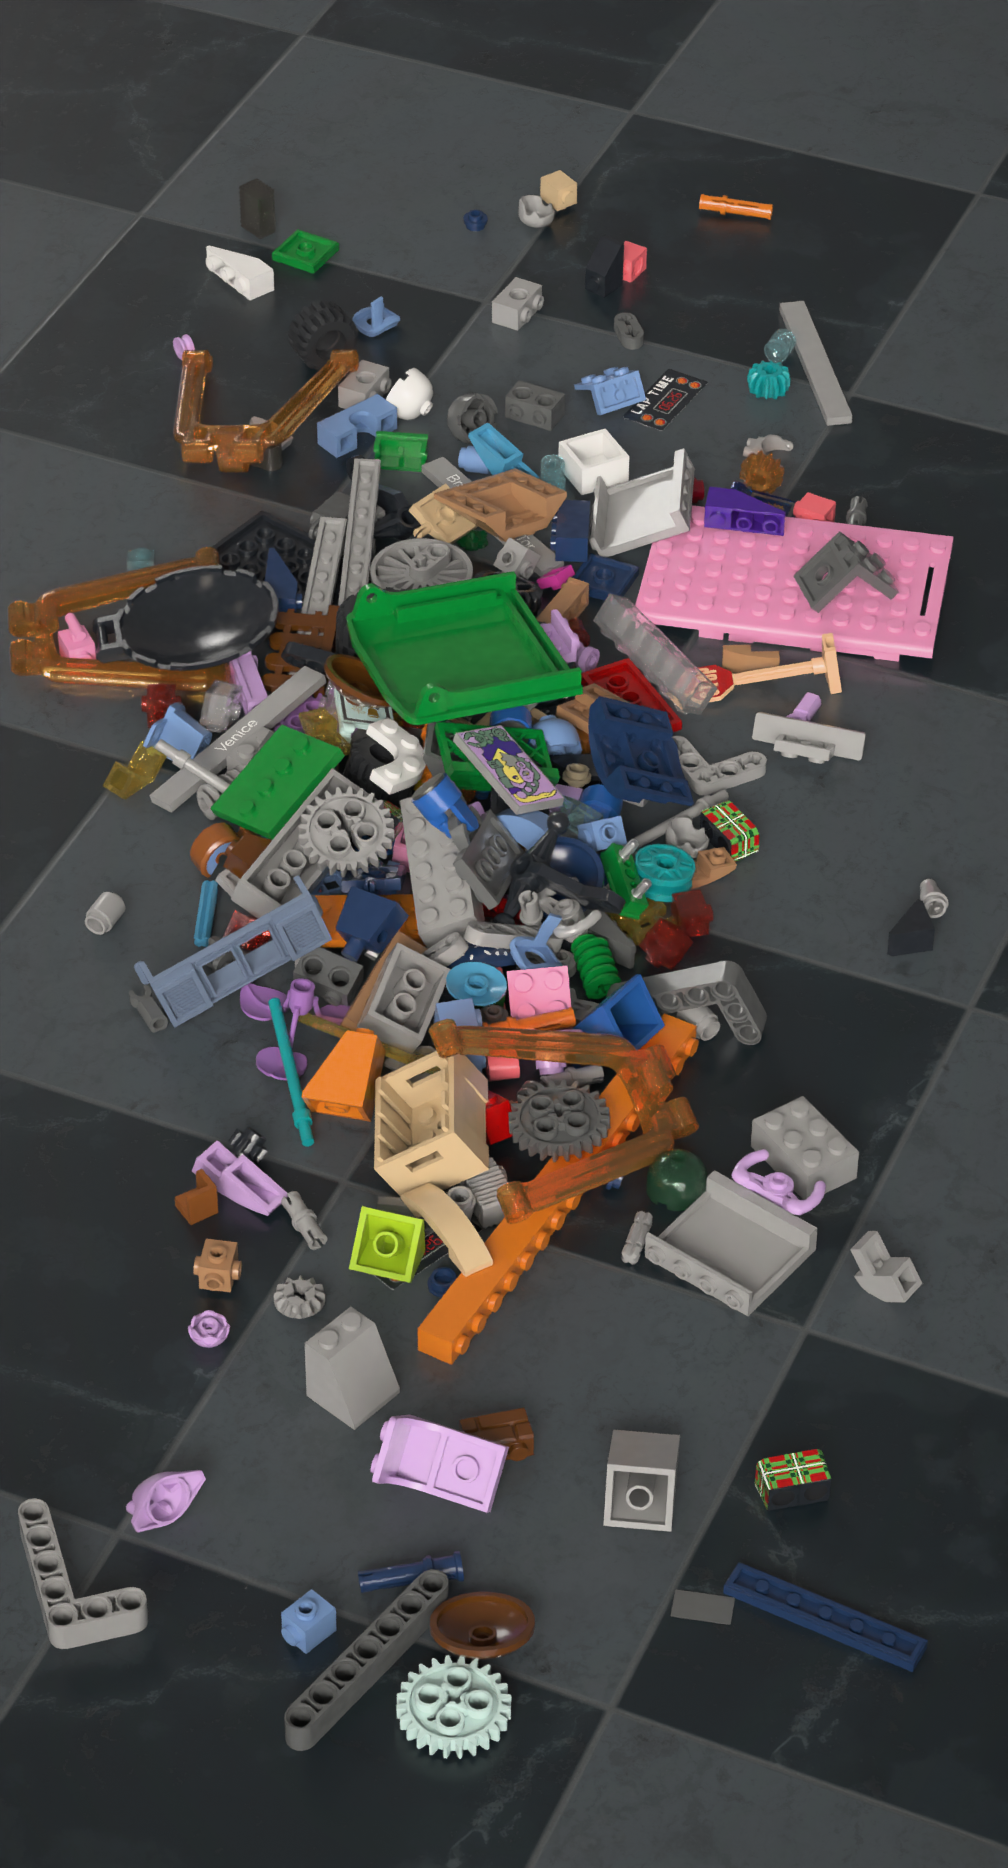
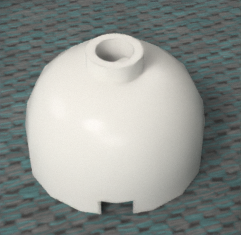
[386,368,433,420]

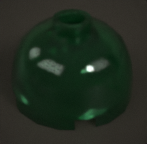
[646,1149,708,1211]

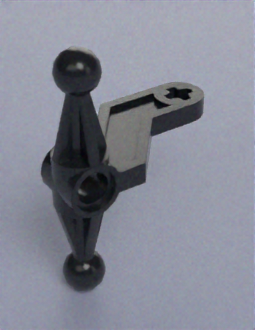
[346,455,421,540]
[492,812,626,925]

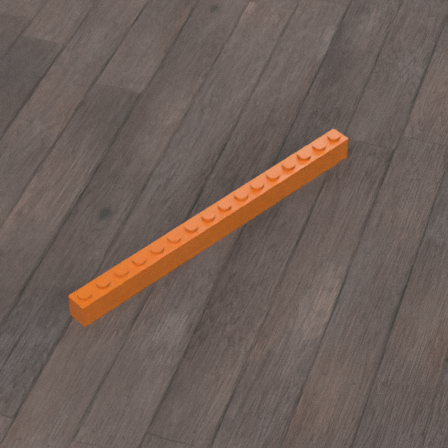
[418,1013,699,1365]

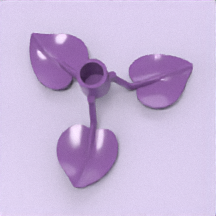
[240,978,350,1080]

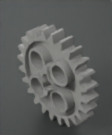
[298,786,395,877]

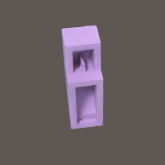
[192,1141,288,1216]

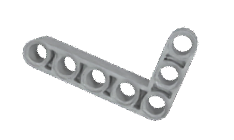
[18,1498,148,1649]

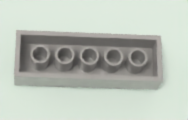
[230,768,379,918]
[400,784,485,949]

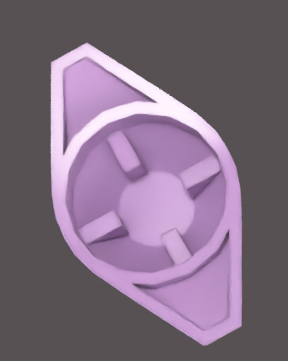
[126,1470,206,1533]

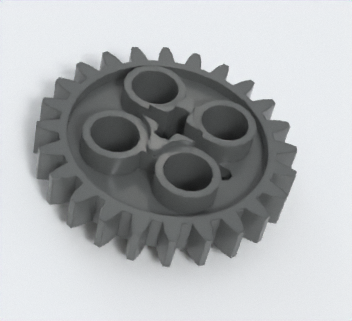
[508,1079,610,1162]

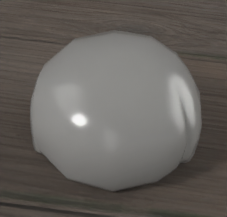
[518,195,555,228]
[665,817,709,859]

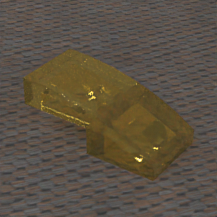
[298,708,351,755]

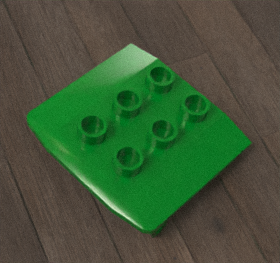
[346,571,583,725]

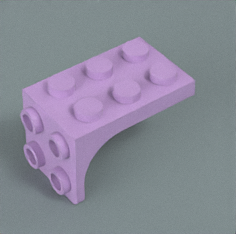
[371,1415,509,1513]

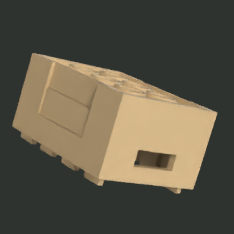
[374,1043,489,1197]

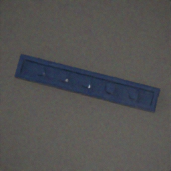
[723,1562,928,1672]

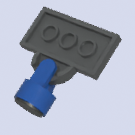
[411,773,525,910]

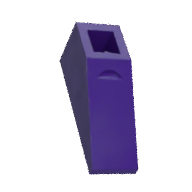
[704,487,786,536]

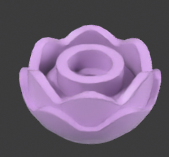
[188,1310,230,1348]

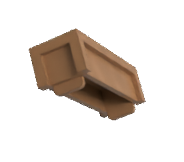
[536,577,589,627]

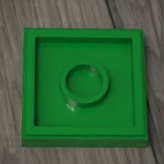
[272,229,339,274]

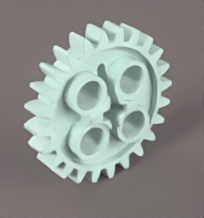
[396,1655,511,1759]

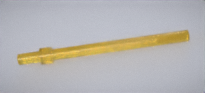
[298,1013,441,1074]

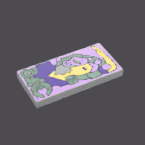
[453,725,565,815]

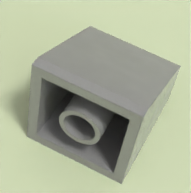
[305,1306,400,1430]
[603,1430,680,1532]

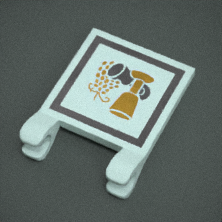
[334,688,394,743]

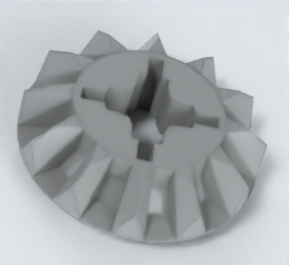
[274,1275,326,1319]

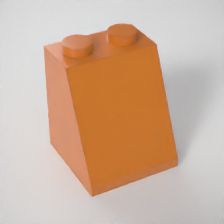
[302,1028,386,1122]

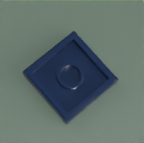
[572,553,639,605]

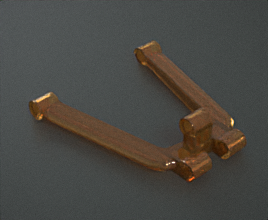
[173,349,359,472]
[7,547,232,698]
[429,1019,699,1224]

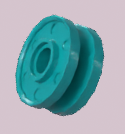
[634,844,695,902]

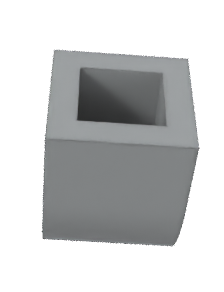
[850,1231,923,1302]

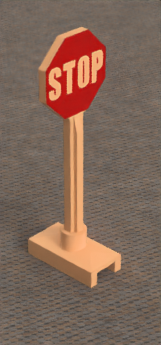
[683,633,842,704]

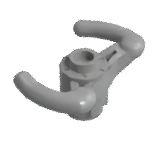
[537,877,602,943]

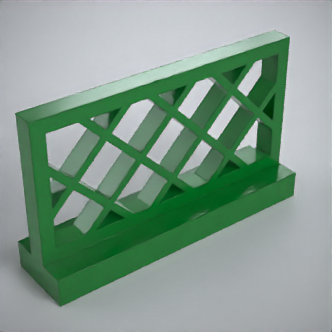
[434,722,560,791]

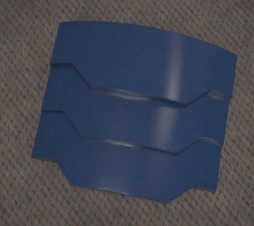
[588,696,694,806]

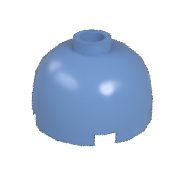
[528,715,582,766]

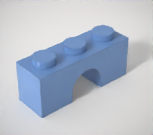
[317,394,397,458]

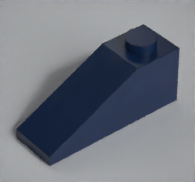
[265,548,303,613]

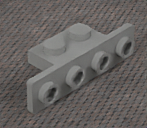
[752,712,866,764]

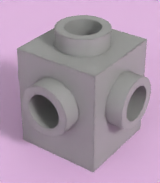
[493,537,541,580]

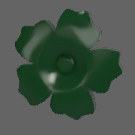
[456,530,488,551]

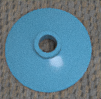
[446,962,507,1006]

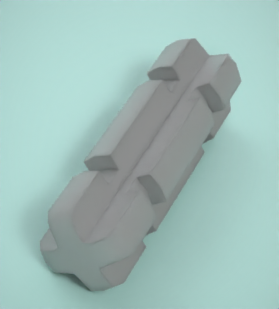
[621,1211,653,1265]

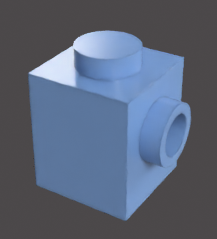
[577,816,627,851]
[281,1589,336,1654]

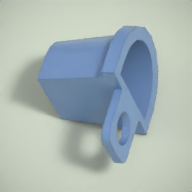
[143,702,212,760]

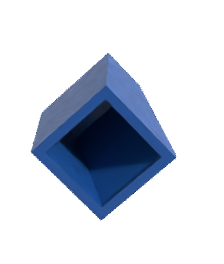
[572,974,665,1060]

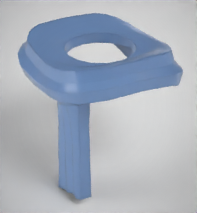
[352,296,400,337]
[509,913,563,970]

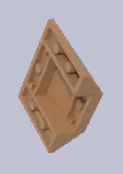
[434,468,567,542]

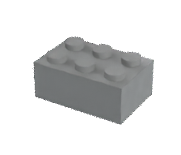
[355,943,451,1057]
[751,1096,859,1200]

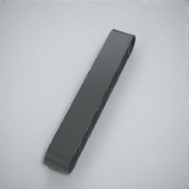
[284,1569,449,1751]

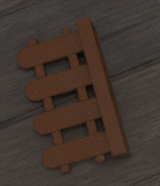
[261,605,339,698]

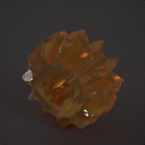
[739,450,785,495]

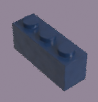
[550,500,590,562]

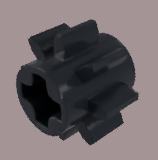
[228,1127,268,1163]

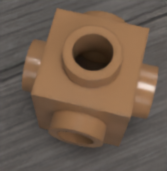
[194,1239,242,1292]

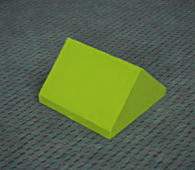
[349,1206,425,1283]

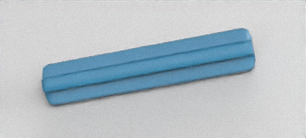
[194,880,218,947]

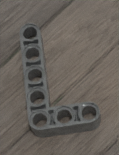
[606,961,767,1045]

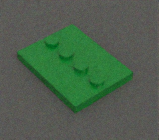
[210,725,345,840]

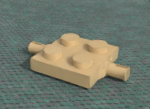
[409,483,478,544]

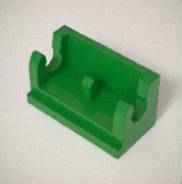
[373,431,428,472]

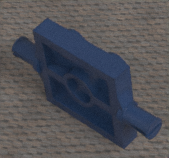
[341,860,406,895]

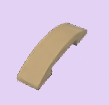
[401,1183,493,1277]

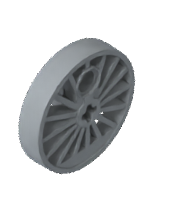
[370,538,473,590]

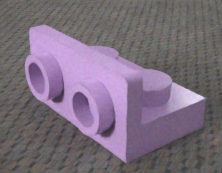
[540,609,580,663]

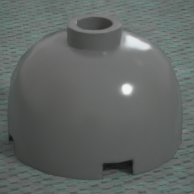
[447,393,498,445]

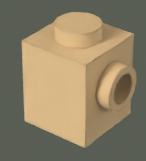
[540,170,577,211]

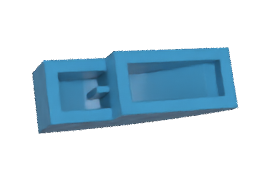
[468,423,539,479]

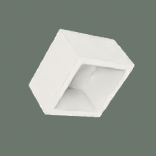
[558,429,629,495]

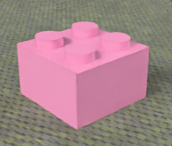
[507,966,573,1035]

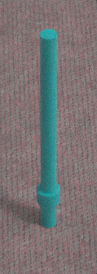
[268,998,314,1147]

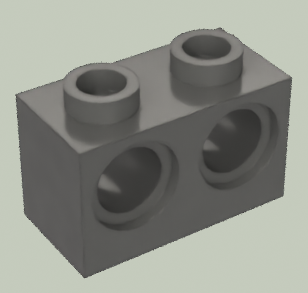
[505,380,565,431]
[293,947,364,1007]

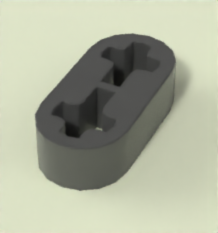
[614,313,644,350]

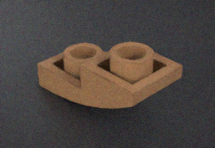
[722,645,780,674]
[691,847,737,890]

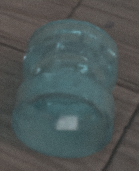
[764,329,796,363]

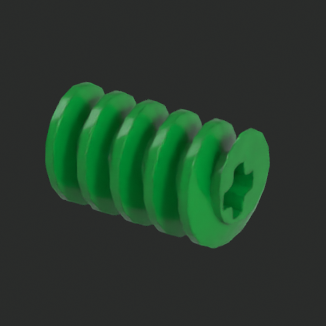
[571,934,621,1000]

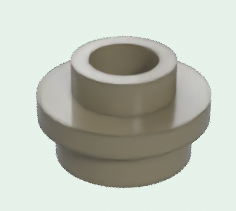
[562,763,591,788]

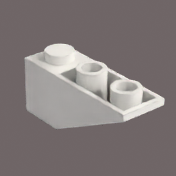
[206,246,274,300]

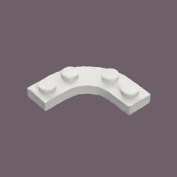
[366,717,426,795]

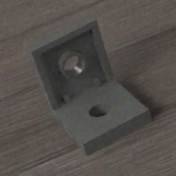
[794,531,899,613]

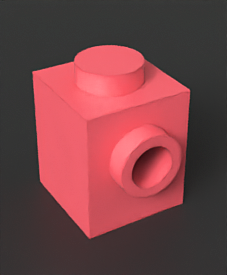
[793,492,836,522]

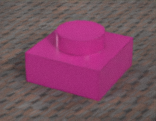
[537,565,575,590]

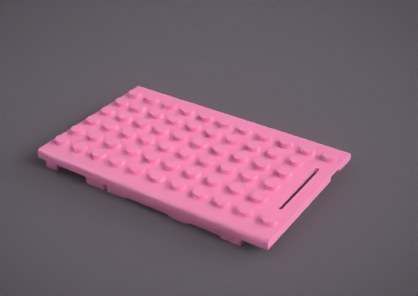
[633,505,954,662]

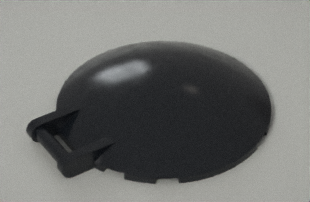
[92,565,279,671]

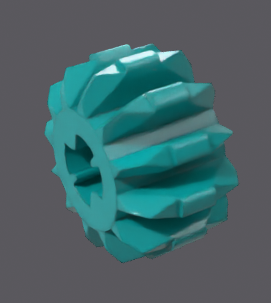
[747,360,791,400]

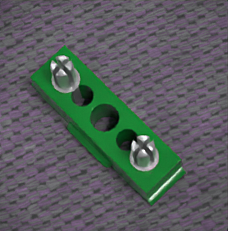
[600,839,652,920]

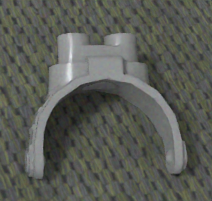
[743,434,794,475]

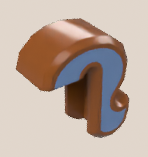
[190,822,258,878]

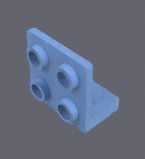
[574,367,646,415]

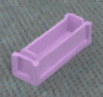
[229,651,268,715]

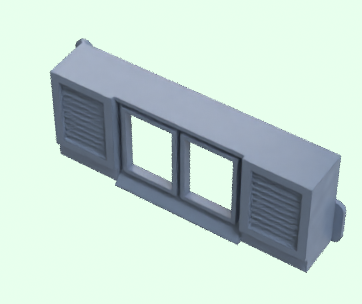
[134,875,332,1028]

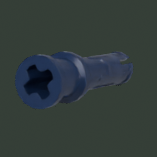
[358,1551,464,1593]

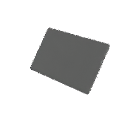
[671,1589,735,1625]

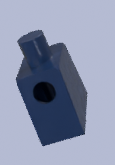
[336,886,409,962]

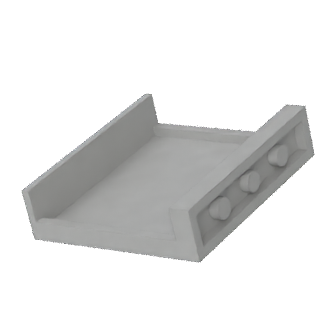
[589,448,695,557]
[645,1170,818,1316]

